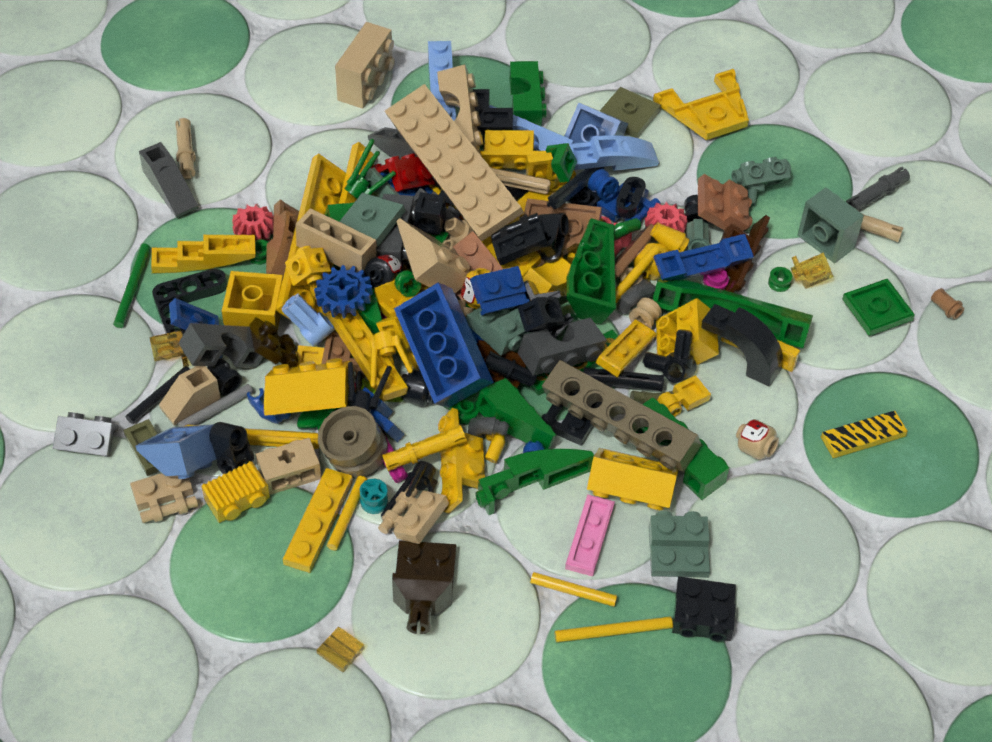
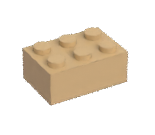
[335,22,395,109]

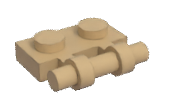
[130,473,198,523]
[378,488,449,544]

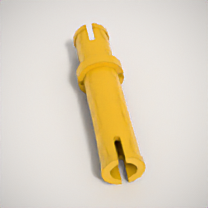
[382,425,467,472]

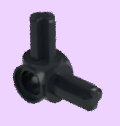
[642,329,696,383]

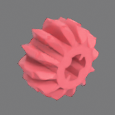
[644,201,688,242]
[232,203,274,241]

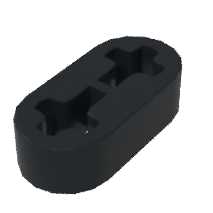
[615,177,646,218]

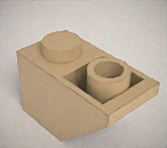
[159,366,220,426]

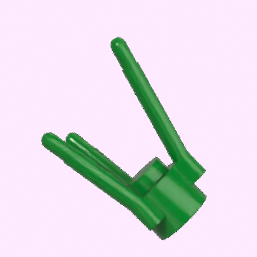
[344,139,396,199]

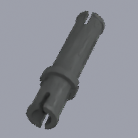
[846,167,910,210]

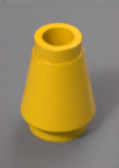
[650,222,689,252]

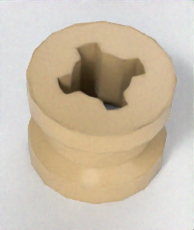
[629,298,662,328]

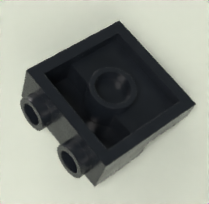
[672,576,736,642]

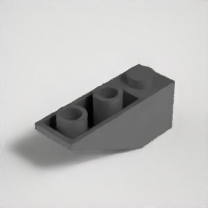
[139,142,199,218]

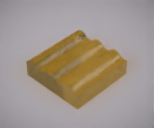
[316,626,364,672]

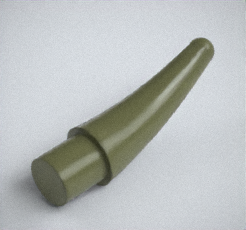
[630,391,674,404]

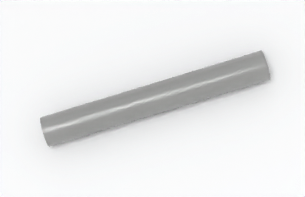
[177,384,253,427]

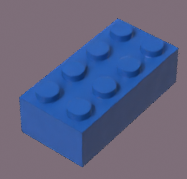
[394,282,494,408]

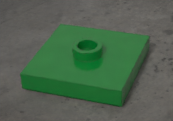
[842,278,915,336]

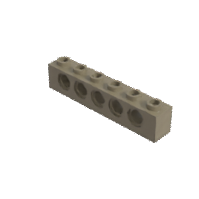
[542,360,701,472]

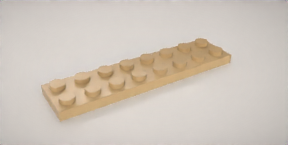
[385,84,524,242]

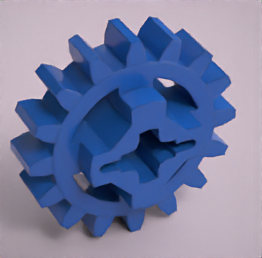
[314,265,373,318]

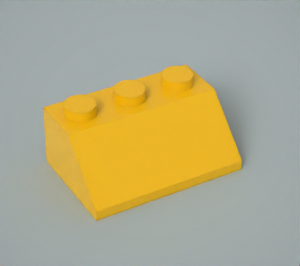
[264,358,350,416]
[587,448,679,510]

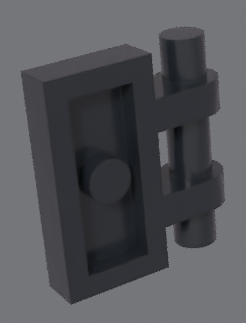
[491,213,549,265]

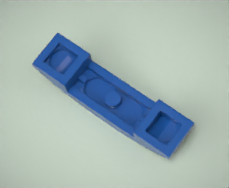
[653,234,754,281]

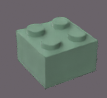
[797,187,864,264]

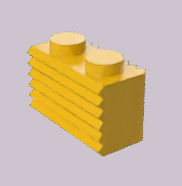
[201,461,270,523]

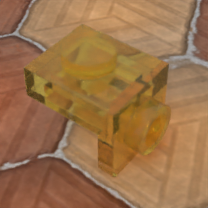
[791,252,834,289]

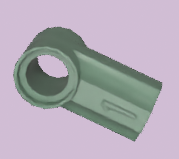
[686,219,710,250]

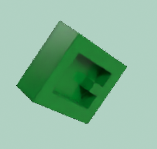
[546,143,577,183]
[475,469,514,515]

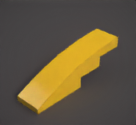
[151,234,255,273]

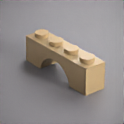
[437,65,483,155]

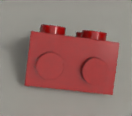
[371,153,435,192]

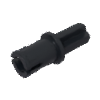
[485,351,537,387]

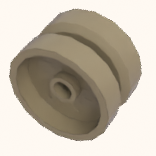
[318,406,388,478]

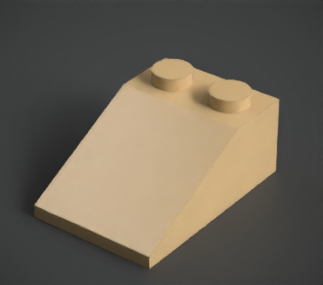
[396,218,470,293]

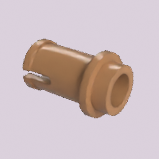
[931,288,964,319]

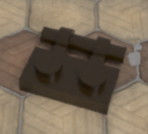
[249,317,298,368]

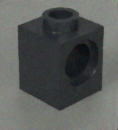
[414,192,446,235]
[517,297,565,333]

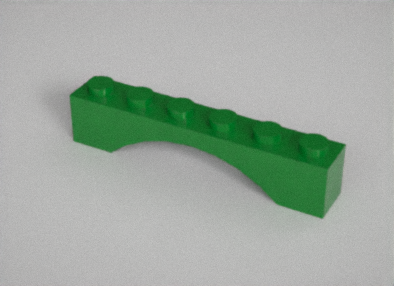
[653,277,813,348]

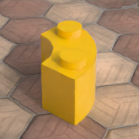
[523,256,572,301]

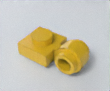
[657,375,711,417]

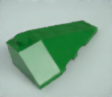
[566,218,616,324]

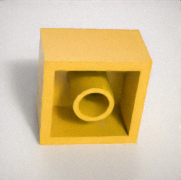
[221,271,283,332]

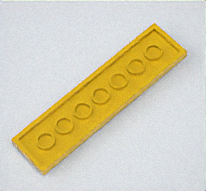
[276,153,346,319]

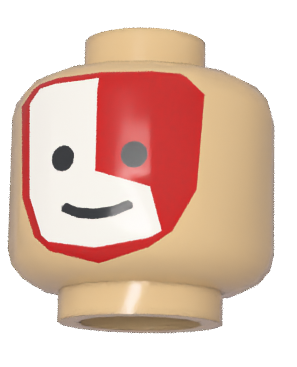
[736,419,779,460]

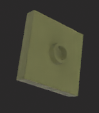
[600,87,661,138]

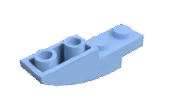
[569,135,659,171]

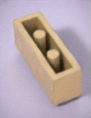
[296,208,376,273]

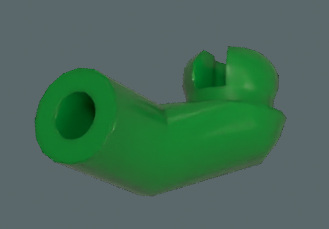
[610,218,641,241]

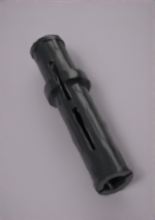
[583,367,664,392]

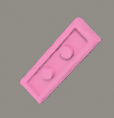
[565,495,615,576]

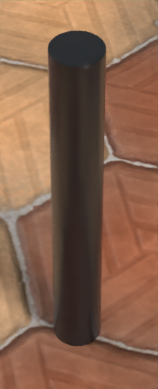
[125,366,190,424]

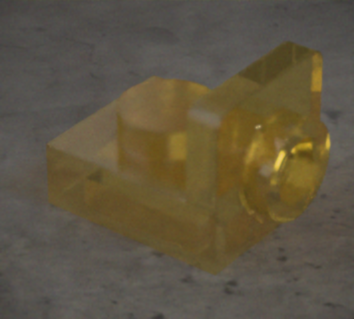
[149,331,189,367]

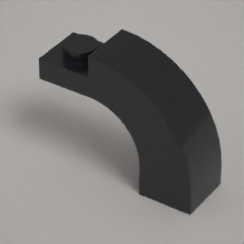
[701,304,783,387]

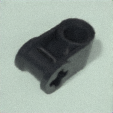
[539,213,569,263]
[209,422,254,474]

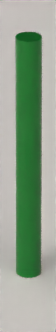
[113,243,151,328]

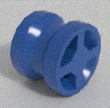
[588,169,619,200]

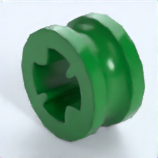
[249,239,268,265]
[768,267,793,292]
[394,270,421,297]

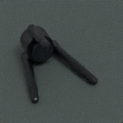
[348,362,392,413]
[381,461,438,517]

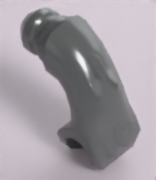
[617,279,656,314]
[467,417,509,440]

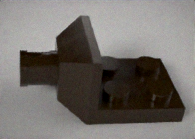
[392,540,456,634]

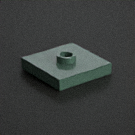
[339,193,406,247]

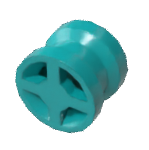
[359,478,388,514]

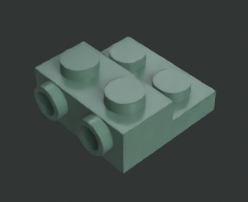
[466,307,532,356]
[649,511,710,578]

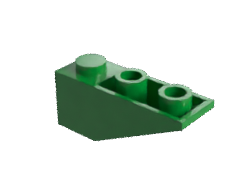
[475,378,556,449]

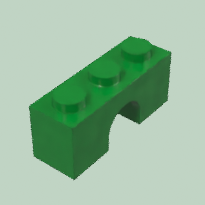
[509,61,547,127]

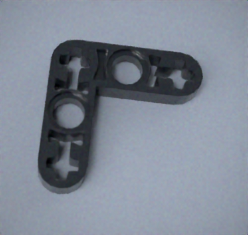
[152,269,227,347]

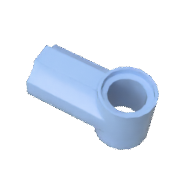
[281,294,335,347]

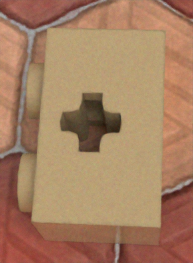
[256,438,321,495]

